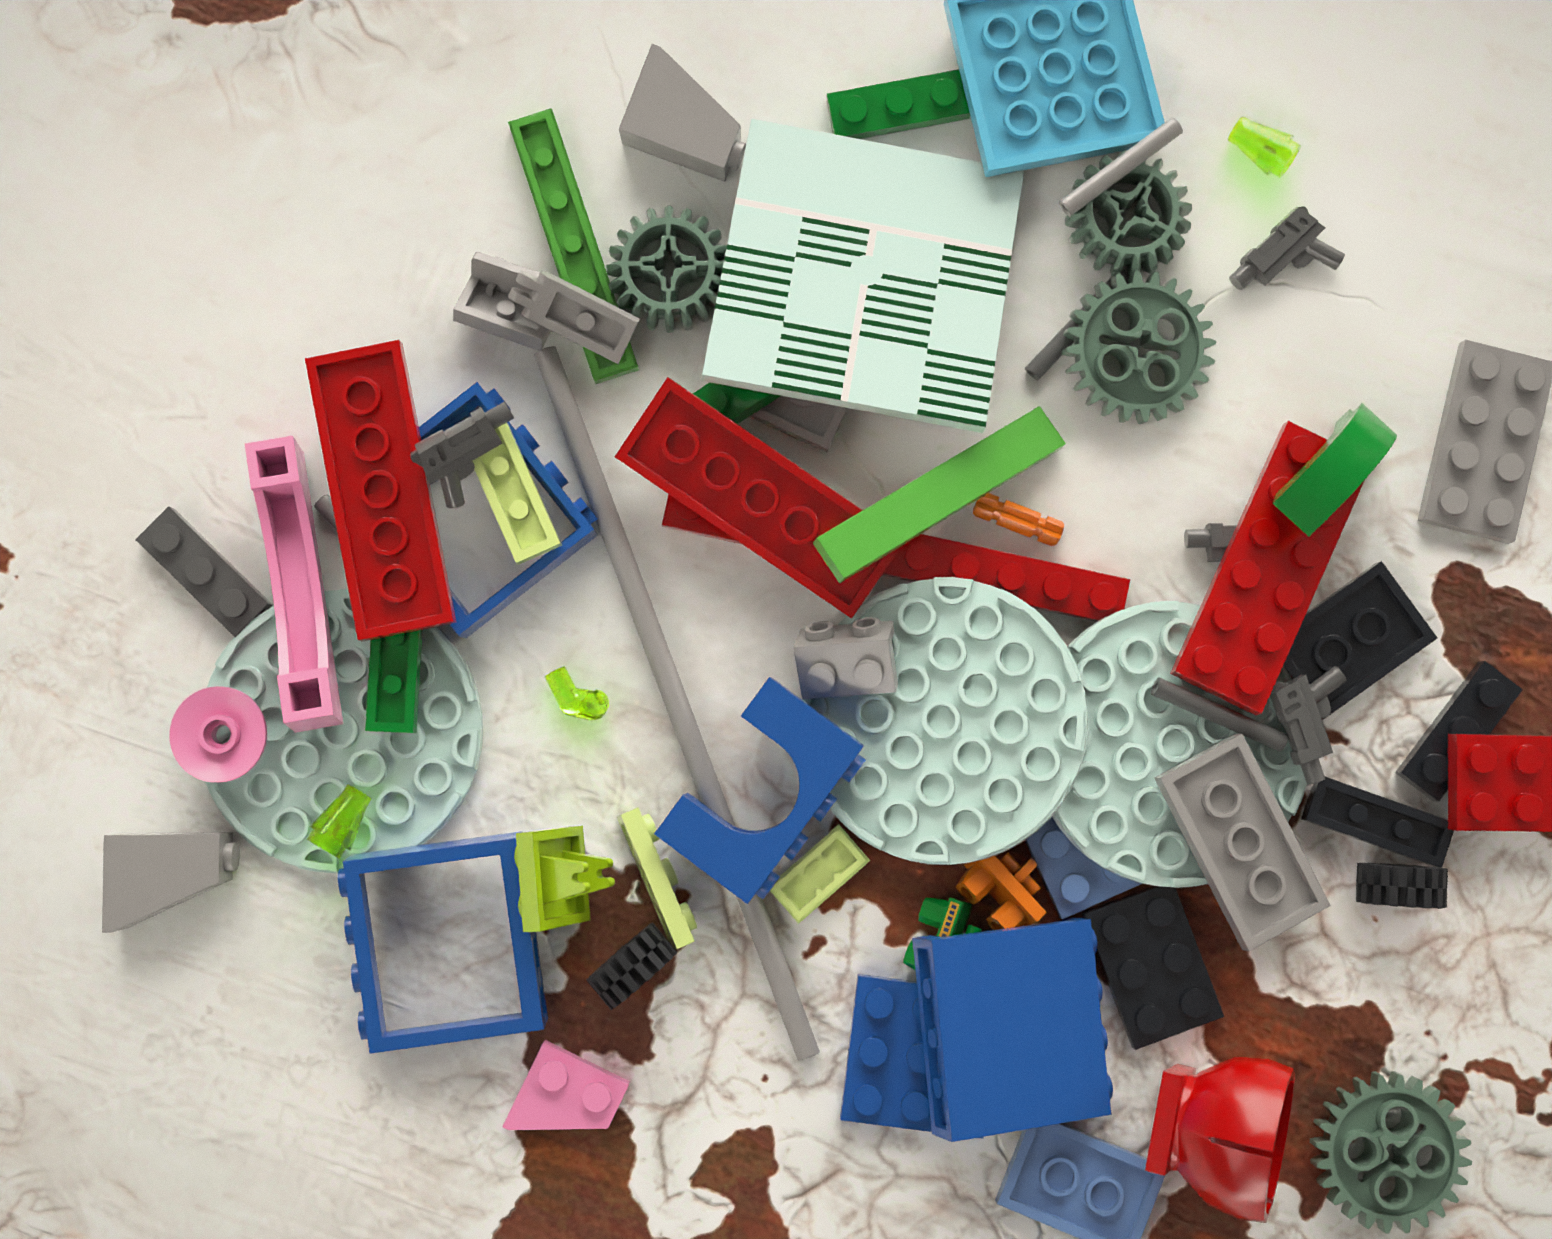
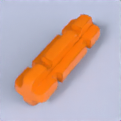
[973,493,1064,546]

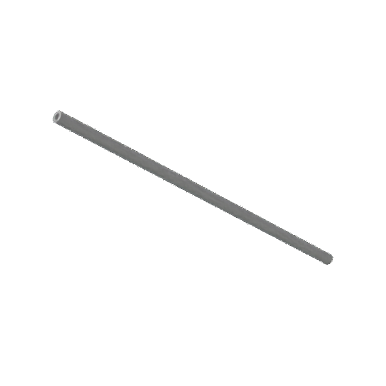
[534,346,820,1061]

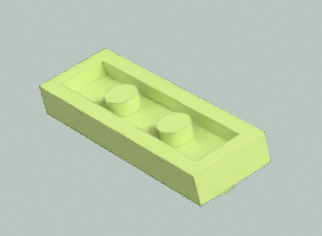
[473,423,562,565]
[617,808,697,949]

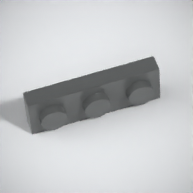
[135,506,273,637]

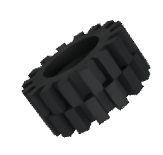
[1356,863,1448,909]
[586,922,677,1010]

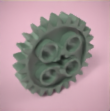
[1062,270,1216,424]
[1309,1071,1472,1234]

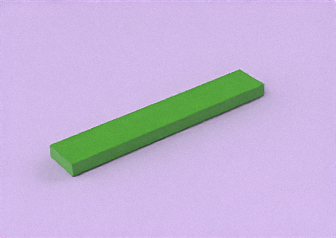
[508,108,639,384]
[813,406,1066,583]

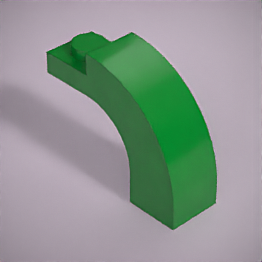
[1273,403,1397,537]

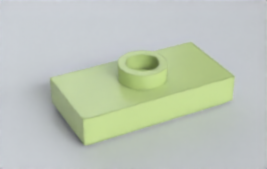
[770,824,870,924]

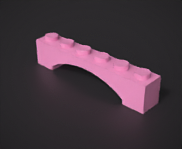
[245,436,343,733]

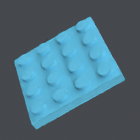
[943,0,1165,177]

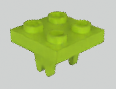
[514,825,615,932]

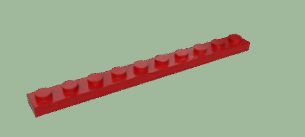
[662,494,1131,622]

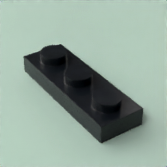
[1395,661,1523,802]
[1301,776,1454,868]

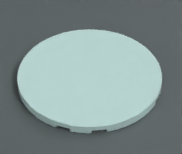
[802,577,1088,865]
[205,589,483,873]
[1052,601,1307,888]

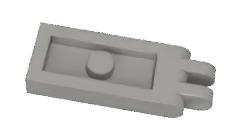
[508,270,640,364]

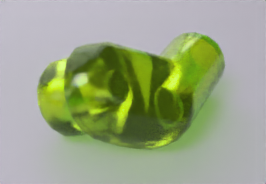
[544,666,610,721]

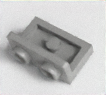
[453,252,551,351]
[793,617,898,699]

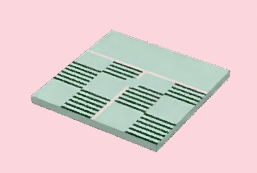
[702,119,1024,433]

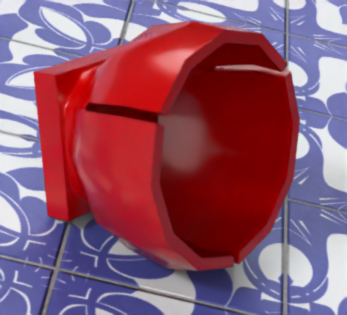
[1145,1057,1295,1223]

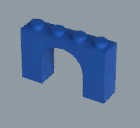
[654,677,866,904]

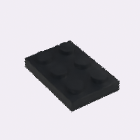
[1283,561,1438,720]
[1081,886,1225,1050]

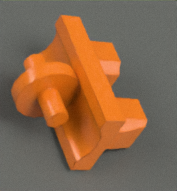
[955,852,1047,930]

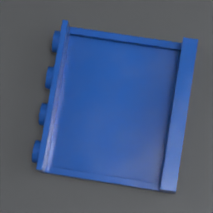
[912,917,1113,1142]

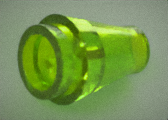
[1227,116,1301,178]
[306,784,372,859]

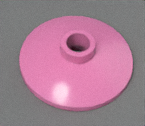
[169,686,267,783]

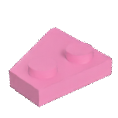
[502,1040,630,1130]

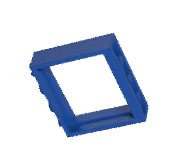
[419,382,598,638]
[338,831,548,1054]

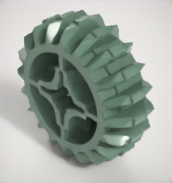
[1065,150,1192,276]
[606,205,727,333]

